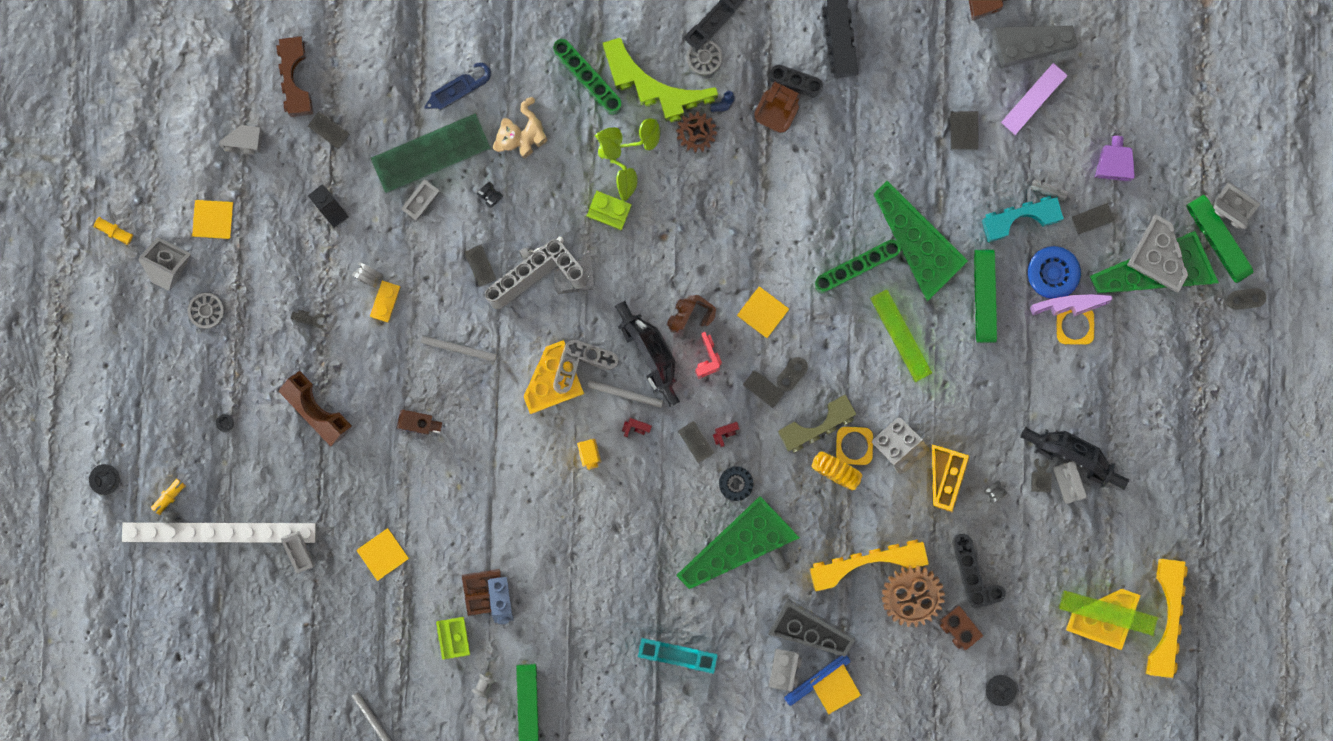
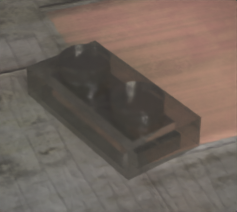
[308,111,350,150]
[1071,203,1115,235]
[464,245,497,287]
[743,370,784,408]
[678,421,714,464]

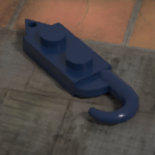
[424,63,491,111]

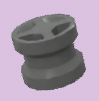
[983,481,1008,504]

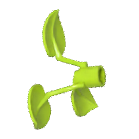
[595,118,660,202]

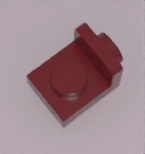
[622,418,652,438]
[712,422,739,448]

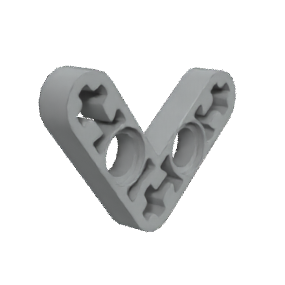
[553,340,618,394]

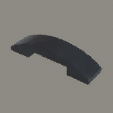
[683,0,745,51]

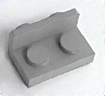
[1053,461,1087,504]
[768,648,802,692]

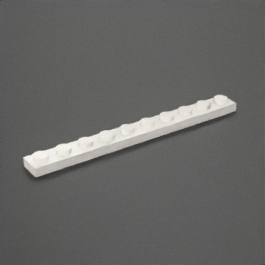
[122,523,316,543]

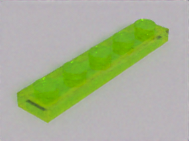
[870,289,932,382]
[1058,590,1158,636]

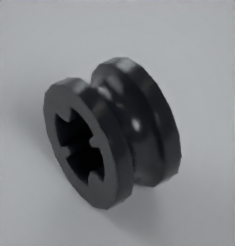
[216,414,234,432]

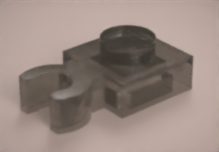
[1031,459,1052,493]

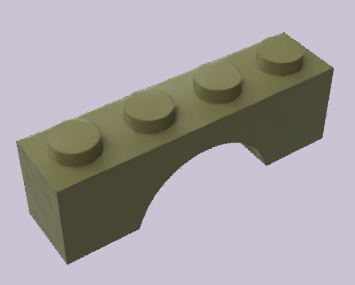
[777,394,857,453]

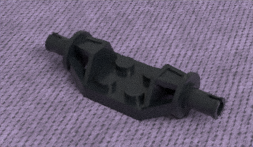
[615,301,680,407]
[1020,427,1129,490]

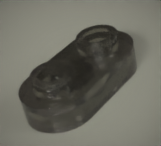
[1227,288,1266,310]
[776,357,808,392]

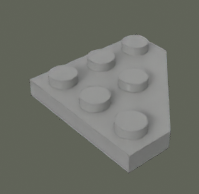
[1127,214,1188,293]

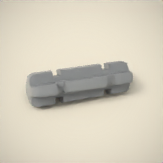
[1031,179,1068,202]

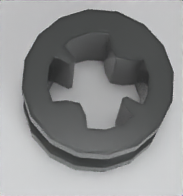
[162,513,180,523]

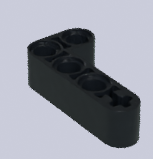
[952,534,1006,607]

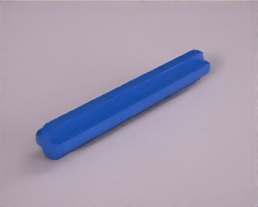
[784,655,851,706]

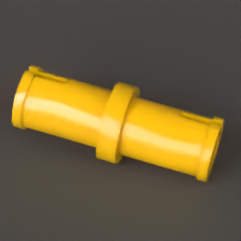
[94,217,133,246]
[151,478,186,515]

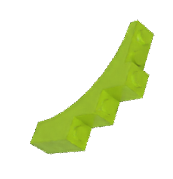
[603,37,718,123]

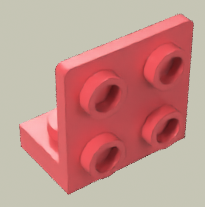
[695,332,722,379]

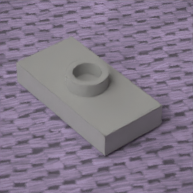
[281,531,315,573]

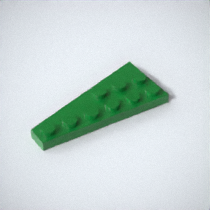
[873,181,968,301]
[1089,231,1219,294]
[676,496,800,589]

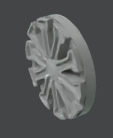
[687,40,722,76]
[188,293,224,329]

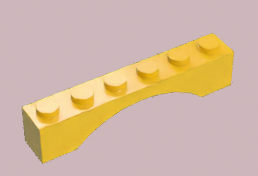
[809,539,929,591]
[1146,559,1188,678]

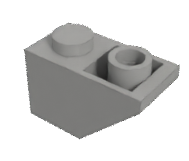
[219,125,263,155]

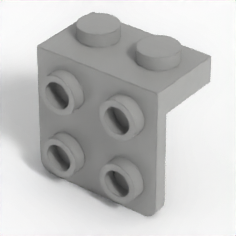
[1213,182,1260,229]
[872,418,929,475]

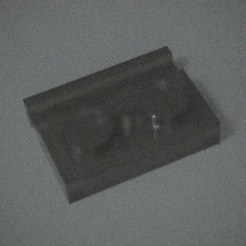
[950,111,979,150]

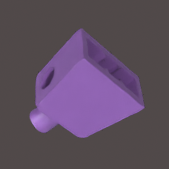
[1095,136,1134,182]

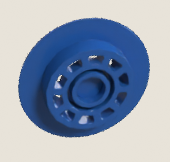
[1028,246,1081,299]

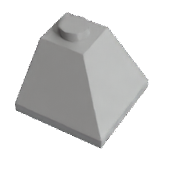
[139,237,191,291]

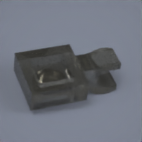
[291,310,327,329]

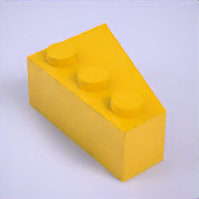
[932,445,970,513]

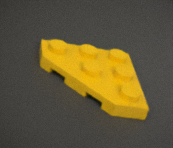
[523,340,584,415]
[1066,589,1141,650]

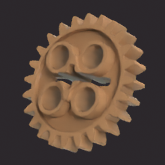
[881,565,945,627]

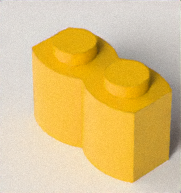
[577,439,602,470]

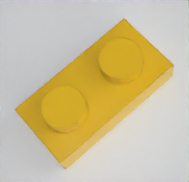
[370,280,401,323]

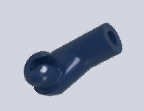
[710,91,735,113]

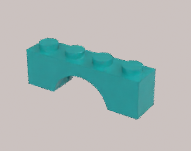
[982,196,1064,243]
[638,638,718,674]

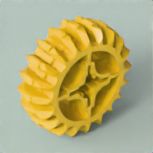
[811,452,863,490]

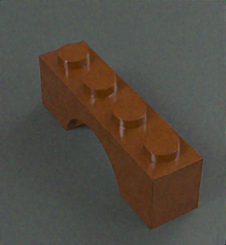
[276,36,313,117]
[279,371,352,447]

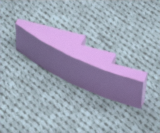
[1001,63,1068,135]
[1030,294,1112,317]

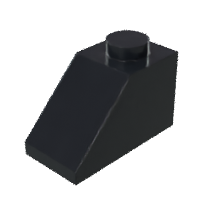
[308,184,349,228]

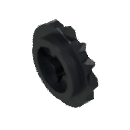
[89,464,120,495]
[986,675,1017,706]

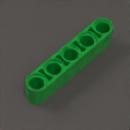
[553,39,622,115]
[1186,195,1254,283]
[814,240,901,293]
[974,249,997,343]
[516,664,539,741]

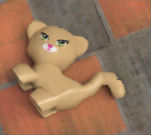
[493,97,547,159]

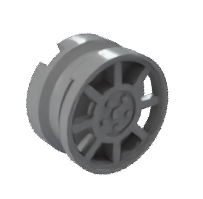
[352,262,382,289]

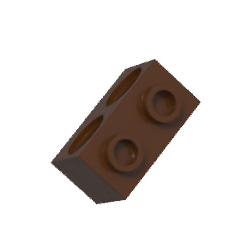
[939,605,983,651]

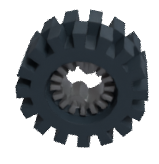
[719,466,754,501]

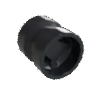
[477,182,503,208]

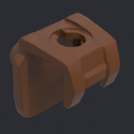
[754,82,801,133]
[666,295,716,333]

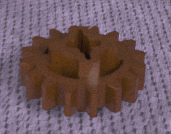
[676,111,717,154]

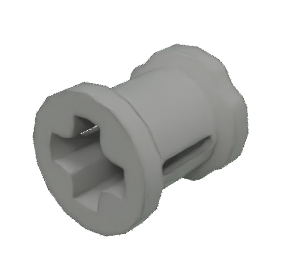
[472,674,496,699]

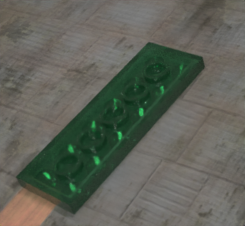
[370,113,491,194]

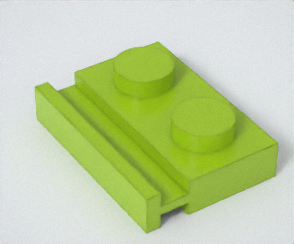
[586,191,632,231]
[436,617,471,660]

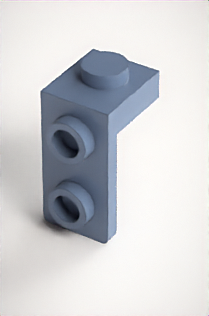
[488,577,514,624]

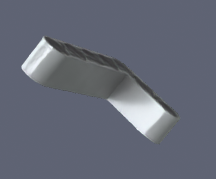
[485,239,588,309]

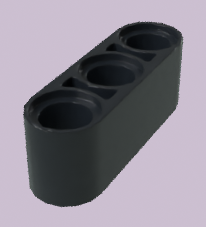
[769,65,823,98]

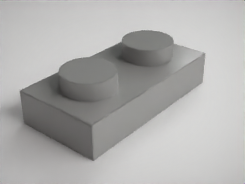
[401,179,440,221]

